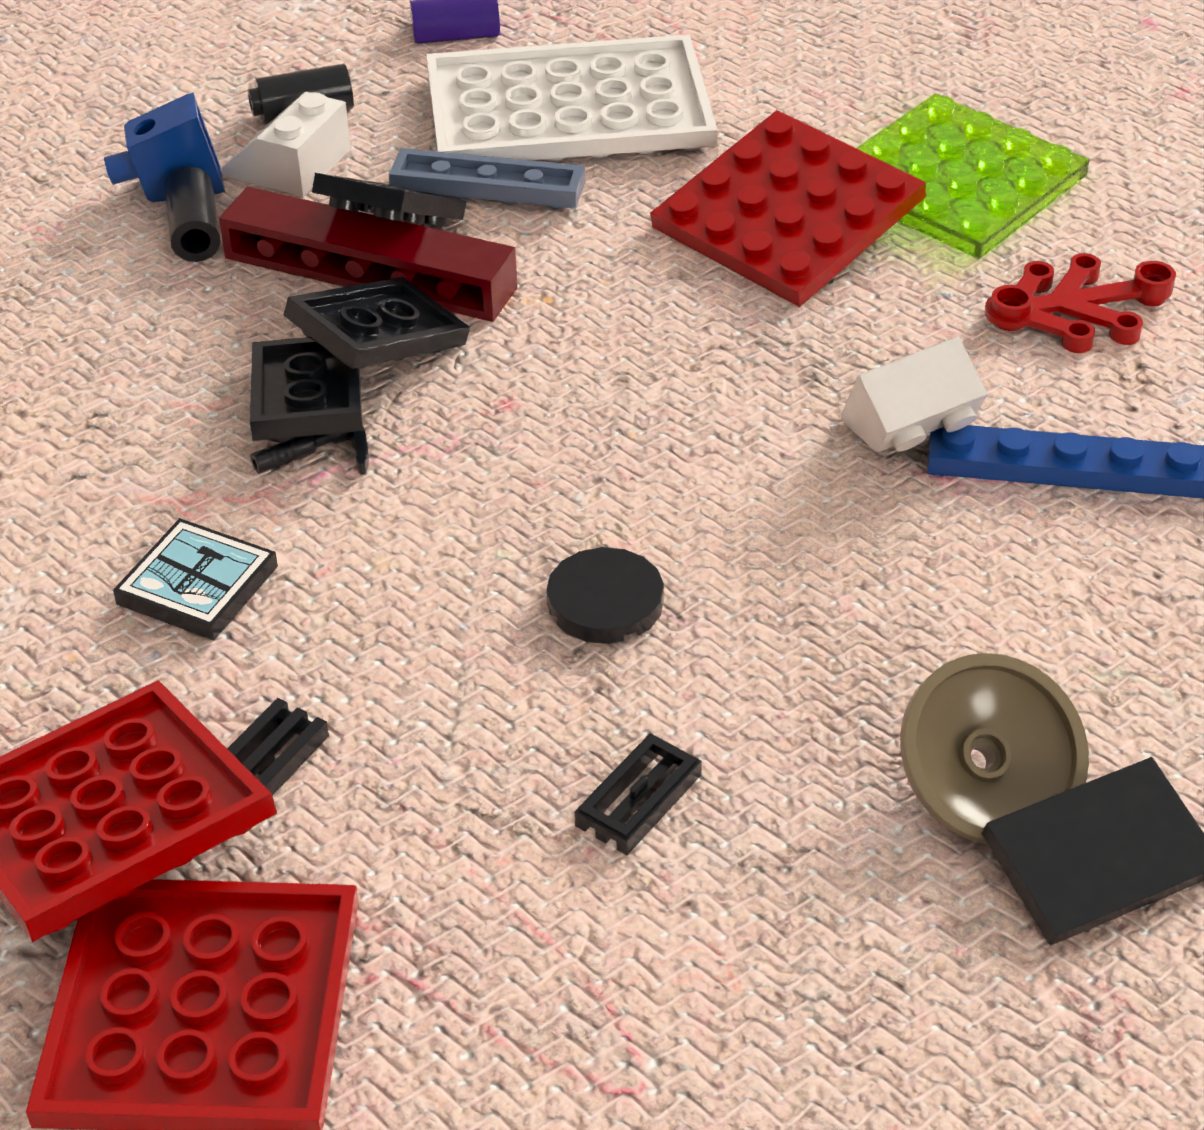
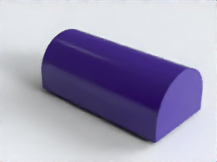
[410,0,500,44]

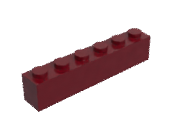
[219,186,517,322]

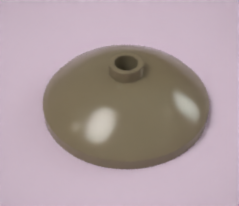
[900,653,1089,845]

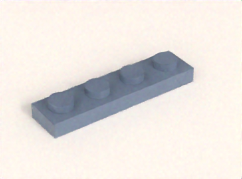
[389,148,585,209]

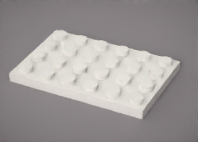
[426,34,717,161]

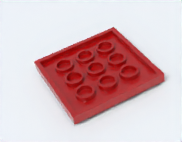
[650,110,926,307]
[0,680,277,942]
[26,879,359,1130]

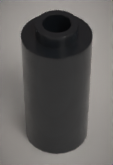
[247,63,354,124]
[164,166,220,262]

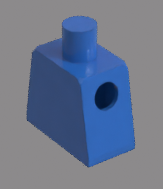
[104,93,225,202]

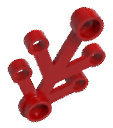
[984,253,1176,353]

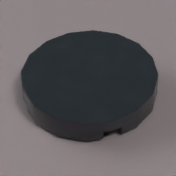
[546,547,664,644]

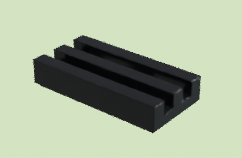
[227,698,329,796]
[574,733,702,856]

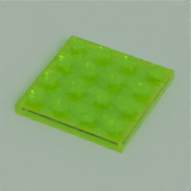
[857,93,1090,259]

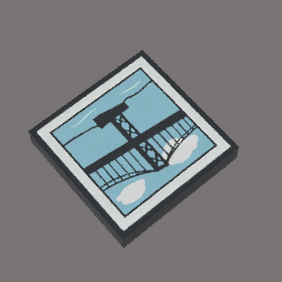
[113,518,278,640]

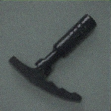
[250,427,369,475]

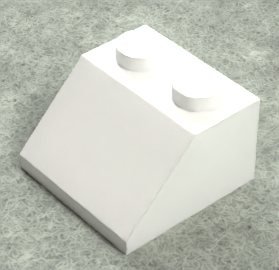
[222,92,351,197]
[841,337,988,453]

